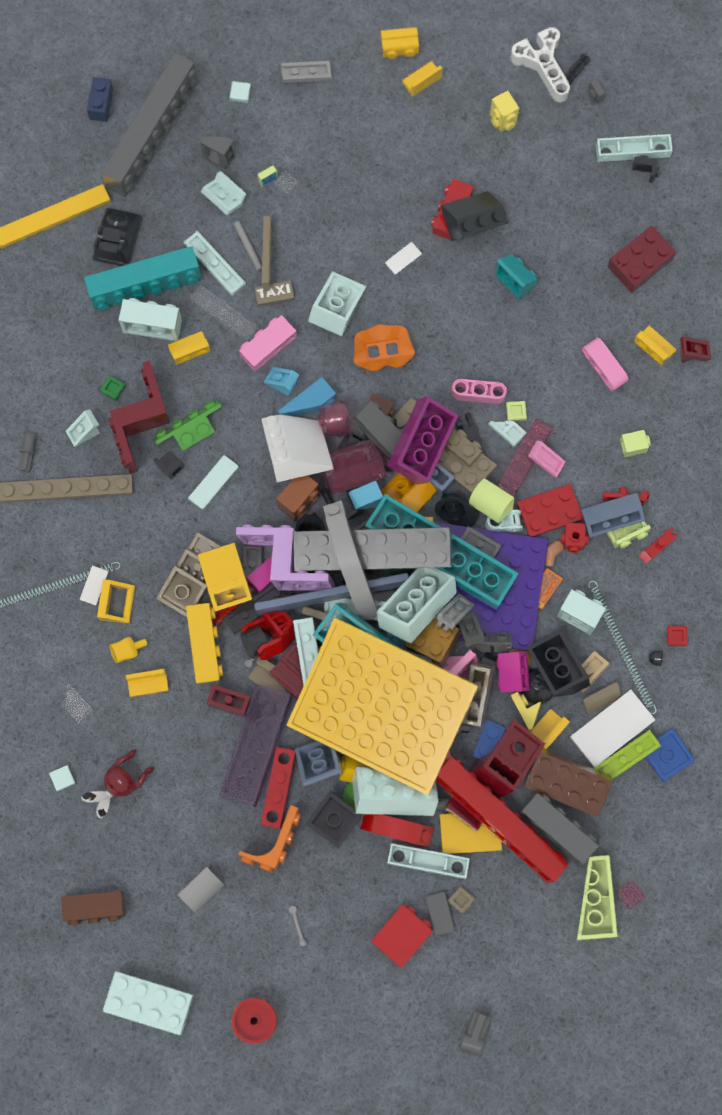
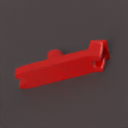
[602,487,650,506]
[638,528,678,564]

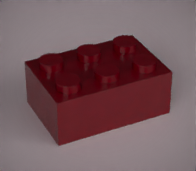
[607,225,676,293]

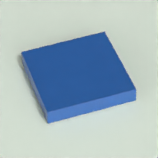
[645,728,695,783]

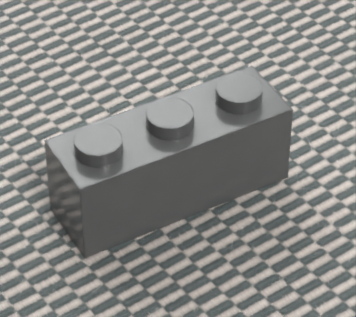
[349,400,403,458]

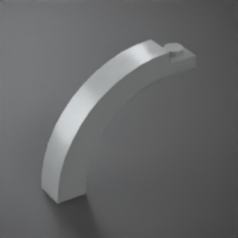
[323,500,378,620]

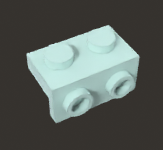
[201,171,246,216]

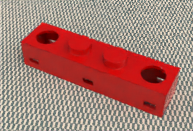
[261,747,296,830]

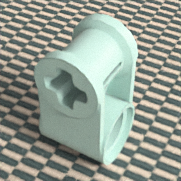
[485,510,523,533]

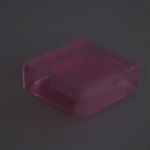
[617,881,645,909]

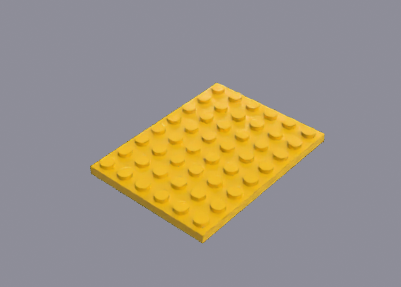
[286,618,479,795]

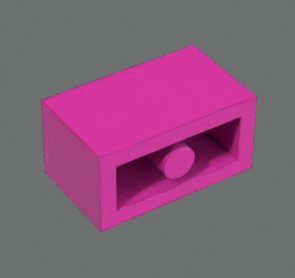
[496,652,530,693]

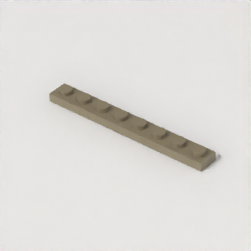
[0,474,133,503]

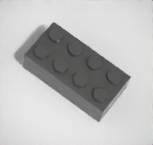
[519,793,599,867]

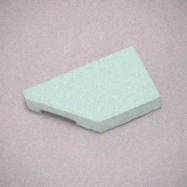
[488,420,527,447]

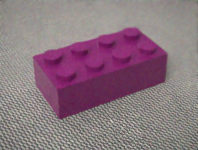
[387,396,459,485]

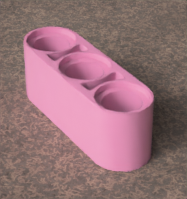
[582,337,629,391]
[451,379,507,404]

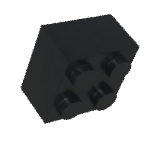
[306,791,362,849]

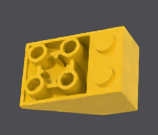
[198,542,252,611]

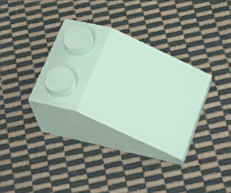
[308,271,366,336]

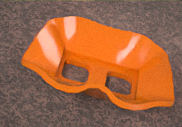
[353,324,415,371]

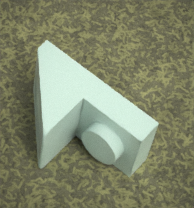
[66,410,99,447]

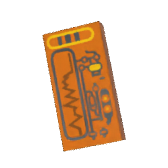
[538,568,563,611]

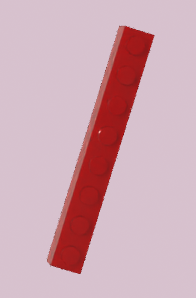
[436,757,569,884]

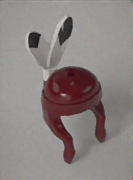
[81,749,154,818]

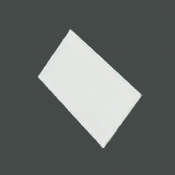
[385,242,422,274]
[80,566,108,605]

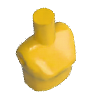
[109,637,147,664]

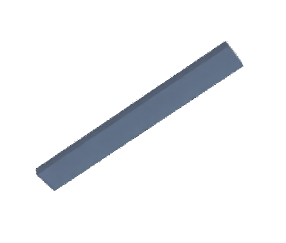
[255,573,408,616]

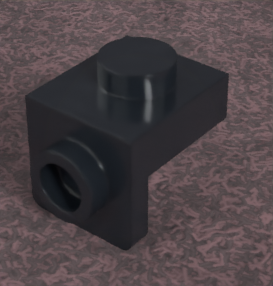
[632,155,659,183]

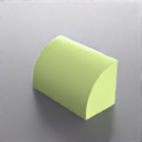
[469,478,514,523]

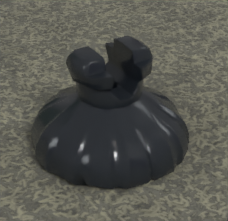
[521,668,553,704]

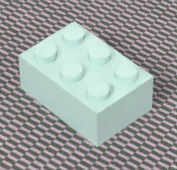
[119,298,182,341]

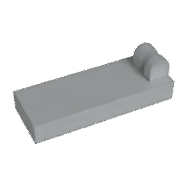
[281,61,332,83]
[436,593,475,632]

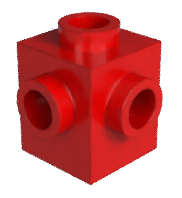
[560,523,589,553]

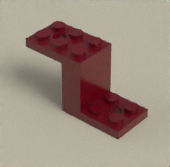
[108,361,170,474]
[444,720,546,831]

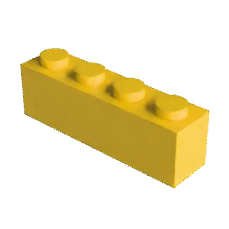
[186,603,223,684]

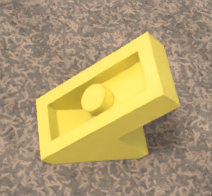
[511,692,541,731]

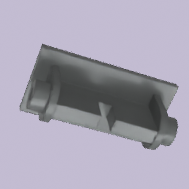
[472,632,512,653]

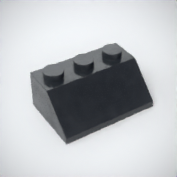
[440,191,508,241]
[526,630,590,697]

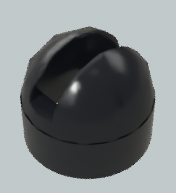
[649,650,663,666]

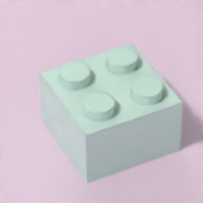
[557,589,606,635]

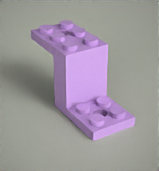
[236,525,335,591]

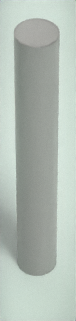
[233,221,262,272]

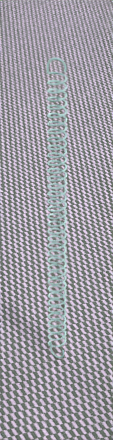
[0,562,120,608]
[588,581,656,714]

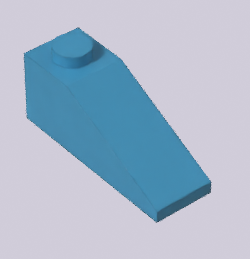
[278,377,336,416]

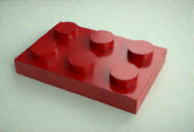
[517,484,584,537]

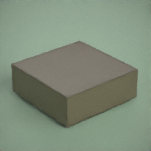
[447,886,475,914]

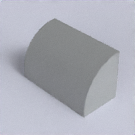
[178,867,224,913]

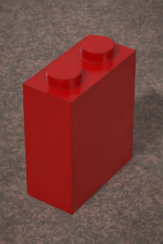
[371,904,433,968]

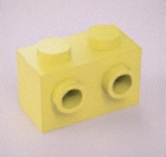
[490,91,519,132]

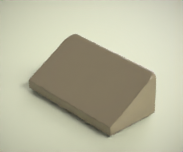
[581,682,621,715]

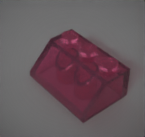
[322,439,386,495]

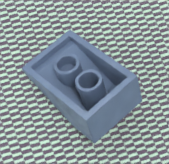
[295,741,342,786]

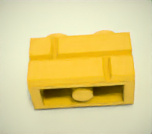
[381,27,419,59]

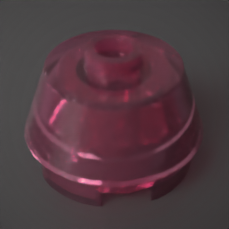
[318,400,350,437]

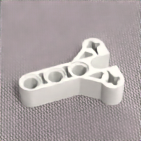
[511,28,570,102]

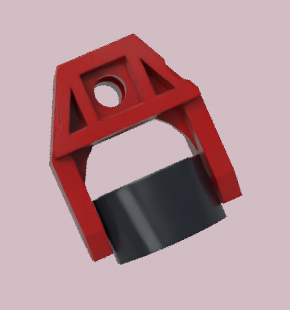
[241,611,295,660]

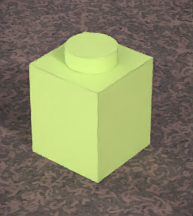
[620,430,651,457]

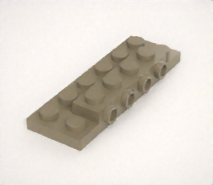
[393,398,497,495]

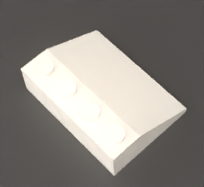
[261,414,333,482]

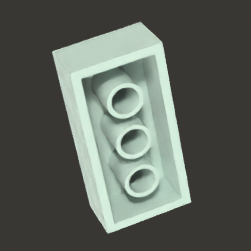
[377,568,457,643]
[352,767,438,816]
[103,972,194,1035]

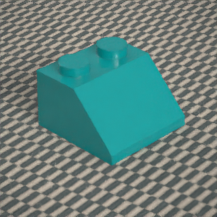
[494,254,538,300]

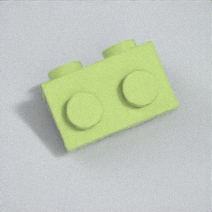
[607,521,651,549]

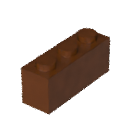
[61,891,125,925]

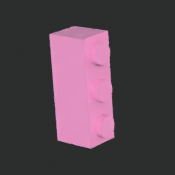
[239,315,297,372]

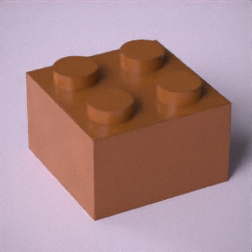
[276,475,320,522]

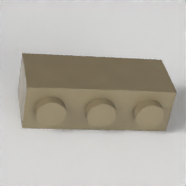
[462,663,494,727]

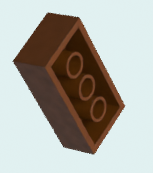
[524,748,613,818]

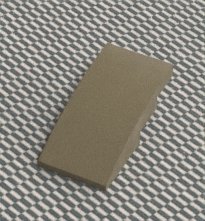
[156,532,222,617]

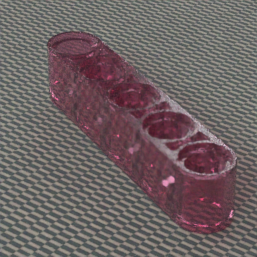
[497,419,553,497]

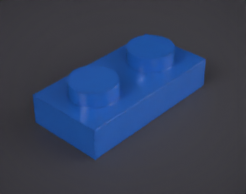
[472,720,505,759]

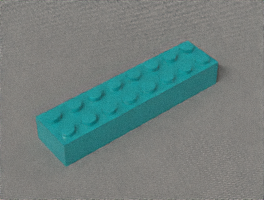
[365,494,519,610]

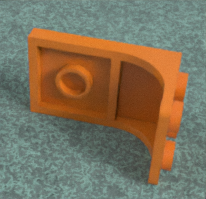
[238,805,301,873]

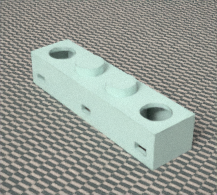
[596,134,672,162]
[387,843,470,879]

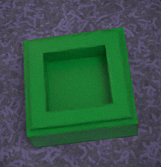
[100,375,126,401]

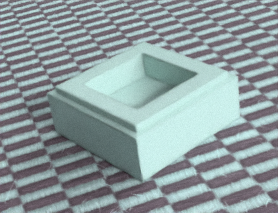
[230,81,251,103]
[49,765,76,792]

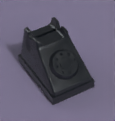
[92,207,142,266]

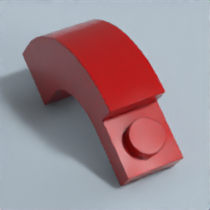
[360,814,434,847]

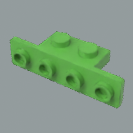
[152,400,222,451]

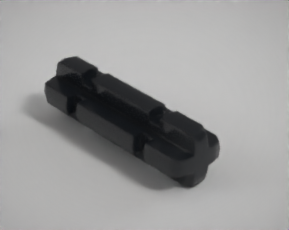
[565,54,590,85]

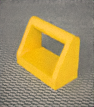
[97,579,135,624]

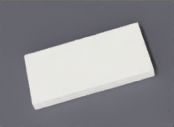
[570,690,655,768]

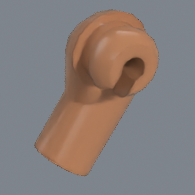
[544,540,564,566]

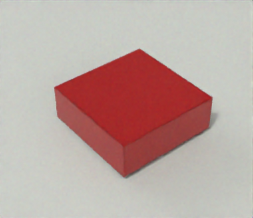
[667,626,687,646]

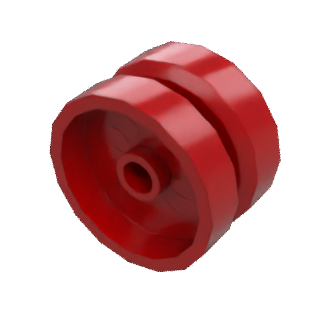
[232,998,277,1044]

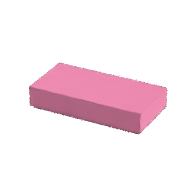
[528,441,566,477]

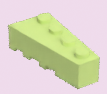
[577,855,618,940]

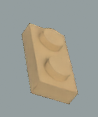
[581,651,610,693]

